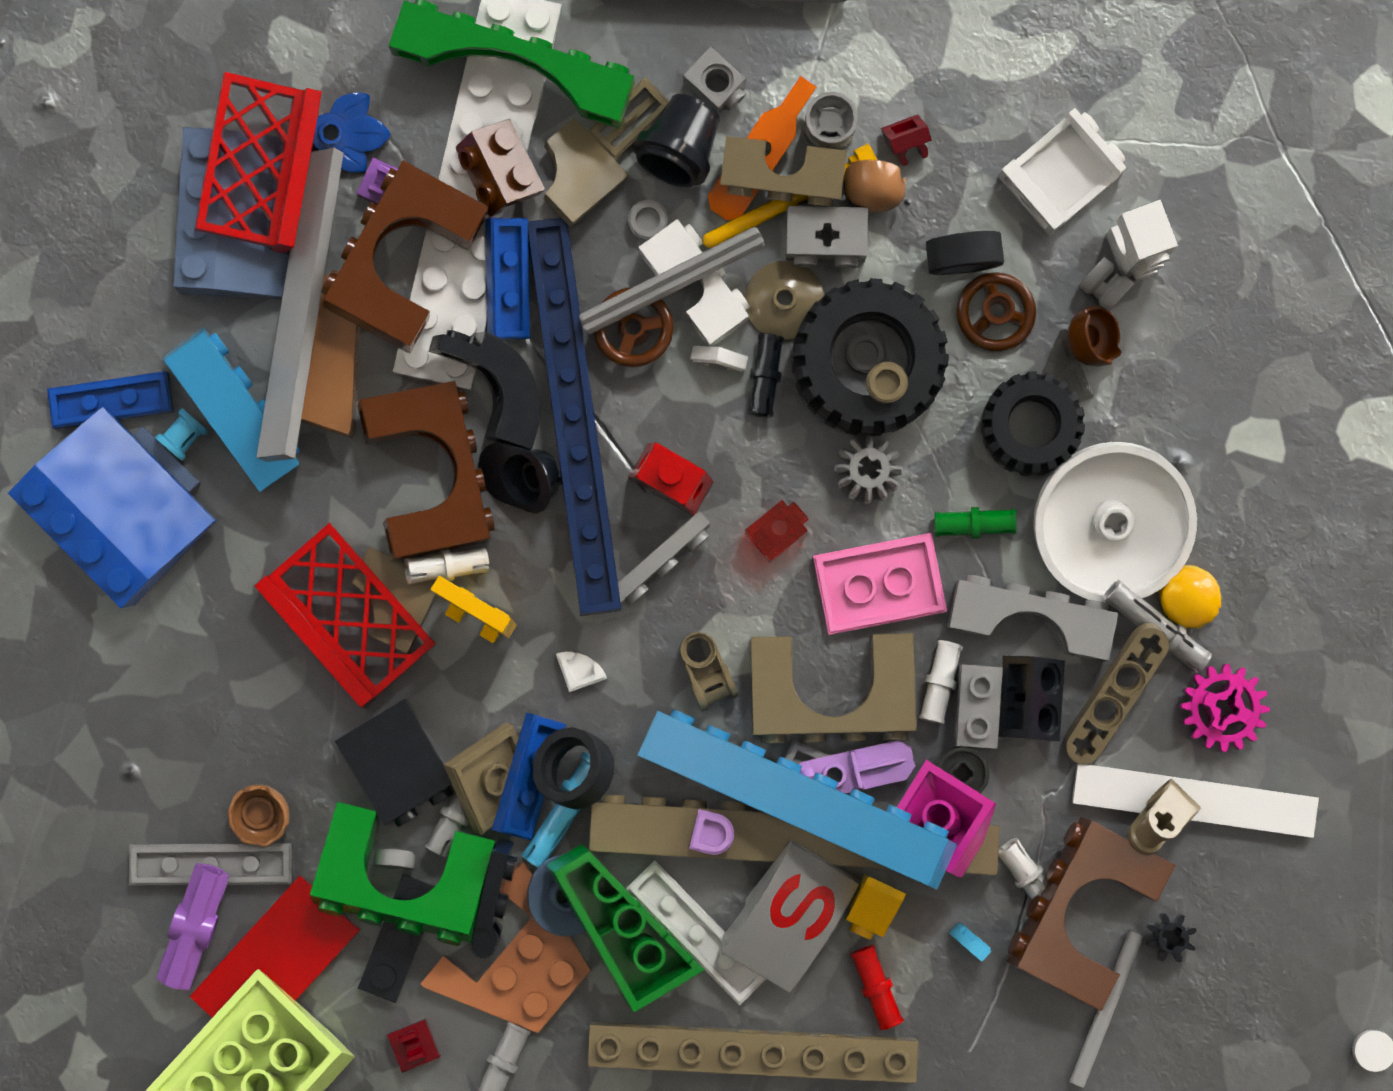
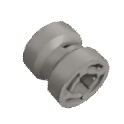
[1078,257,1134,312]

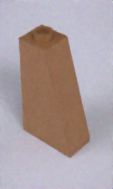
[301,270,360,439]

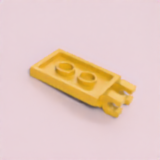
[430,576,517,643]

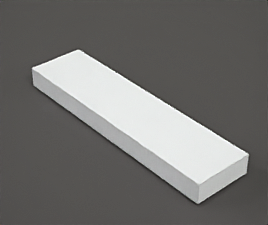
[626,860,766,1006]

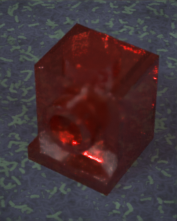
[744,500,809,563]

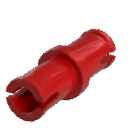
[850,945,904,1030]

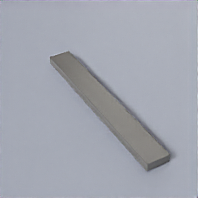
[256,147,344,462]

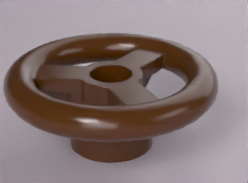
[956,272,1036,351]
[594,287,673,367]

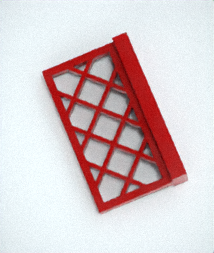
[194,72,322,254]
[254,523,436,709]

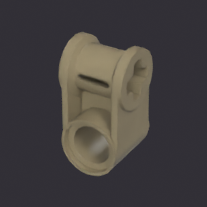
[680,632,739,712]
[1128,779,1201,855]

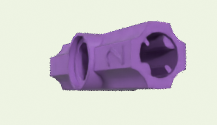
[156,863,230,990]

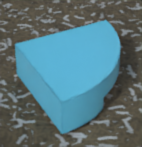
[948,922,991,962]

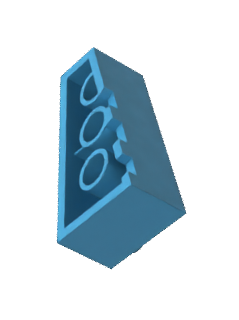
[163,327,301,492]

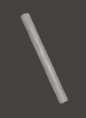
[1069,930,1144,1088]

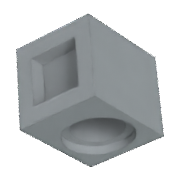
[683,46,746,114]

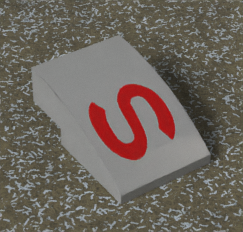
[722,840,859,993]

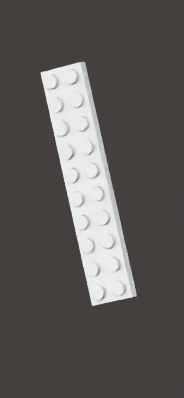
[393,0,562,392]

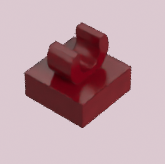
[881,114,932,166]
[387,1018,441,1073]

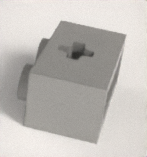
[785,206,868,268]
[953,664,1003,749]

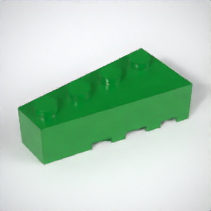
[547,844,704,1012]

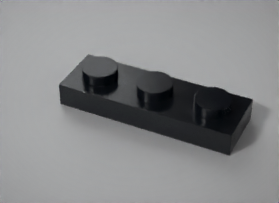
[358,874,435,1003]

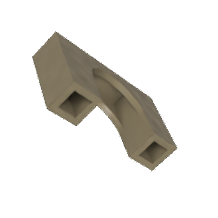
[750,633,916,743]

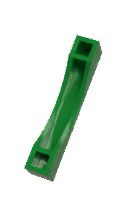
[388,0,635,129]

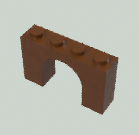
[321,160,489,354]
[357,381,494,562]
[1007,817,1176,1011]

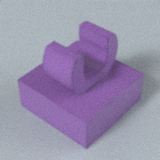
[356,158,398,205]

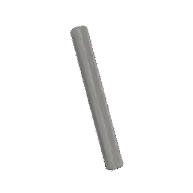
[579,227,765,334]

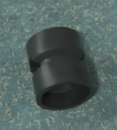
[934,747,990,794]

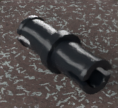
[748,333,784,418]

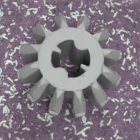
[834,435,903,504]

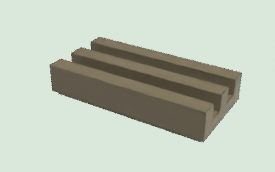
[588,77,669,161]

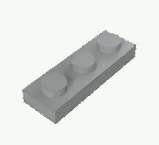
[618,511,710,605]

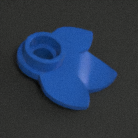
[313,92,390,173]

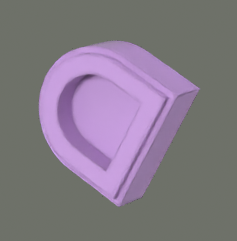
[689,809,734,855]

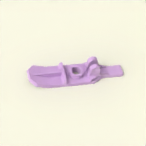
[799,740,916,794]

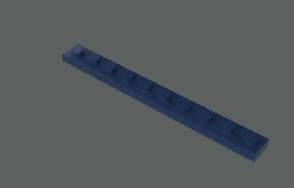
[528,218,621,616]

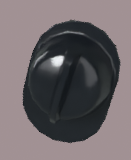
[478,442,562,514]

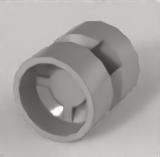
[803,91,858,150]

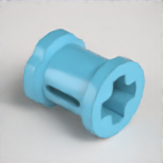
[155,408,208,461]

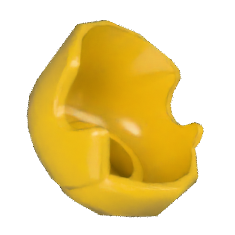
[1158,565,1222,629]

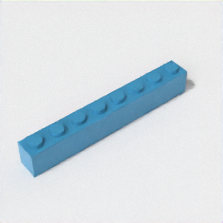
[638,709,957,890]

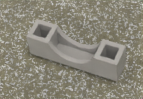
[946,574,1118,662]

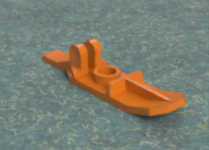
[708,76,817,221]

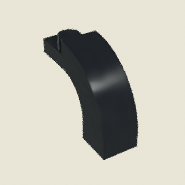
[428,330,540,449]

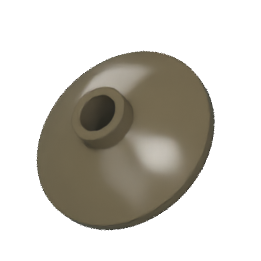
[745,261,824,341]

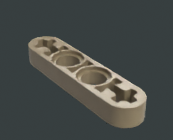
[1064,623,1169,764]

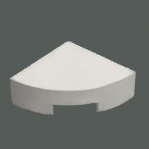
[690,346,748,372]
[556,652,607,692]

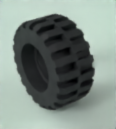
[791,278,949,436]

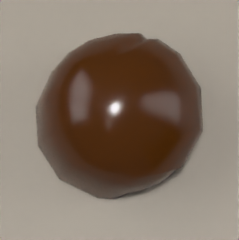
[1066,305,1122,367]

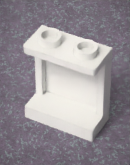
[998,108,1127,236]

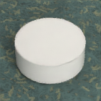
[1352,1030,1393,1072]

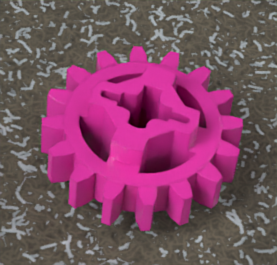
[1179,664,1270,752]

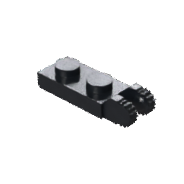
[471,839,518,959]

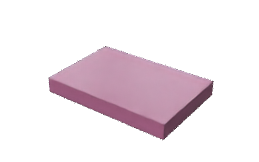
[813,533,947,635]

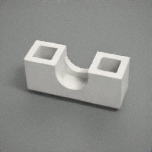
[1106,200,1178,281]
[638,219,750,347]

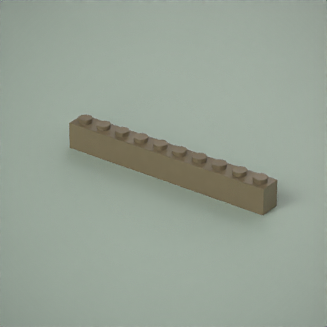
[589,794,1000,875]

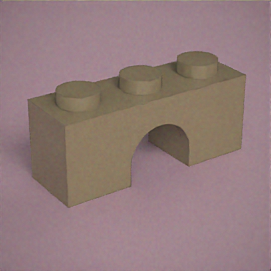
[720,136,847,207]

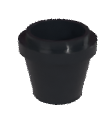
[633,94,720,188]

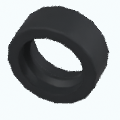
[926,231,1004,275]
[533,727,614,810]

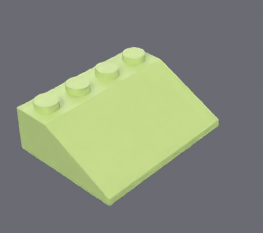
[146,969,355,1091]

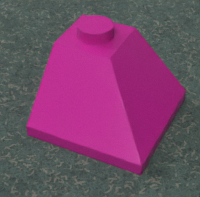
[897,760,996,878]

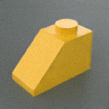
[844,874,906,940]

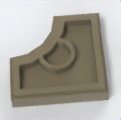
[543,118,629,228]
[352,547,436,654]
[444,722,519,835]

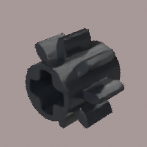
[1145,913,1197,963]

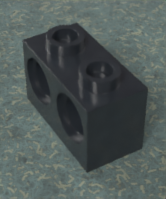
[998,655,1065,741]

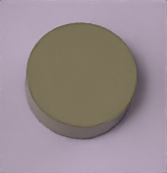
[866,362,908,404]

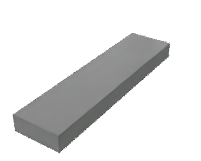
[129,843,293,885]

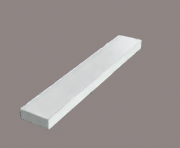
[1071,763,1319,838]

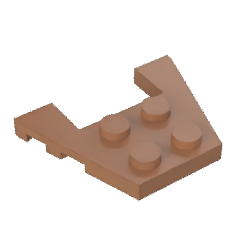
[420,862,591,1033]

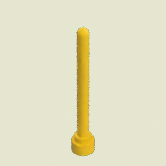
[703,143,877,248]

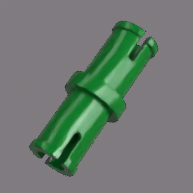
[935,507,1016,539]

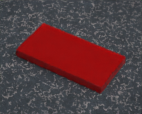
[189,875,361,1018]

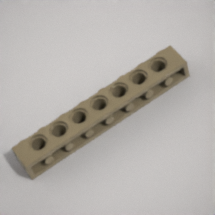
[588,1021,919,1083]

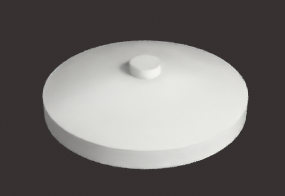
[1033,442,1197,603]

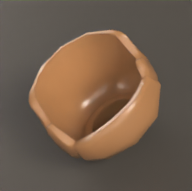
[845,160,906,214]
[227,784,290,848]

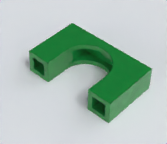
[310,802,496,946]

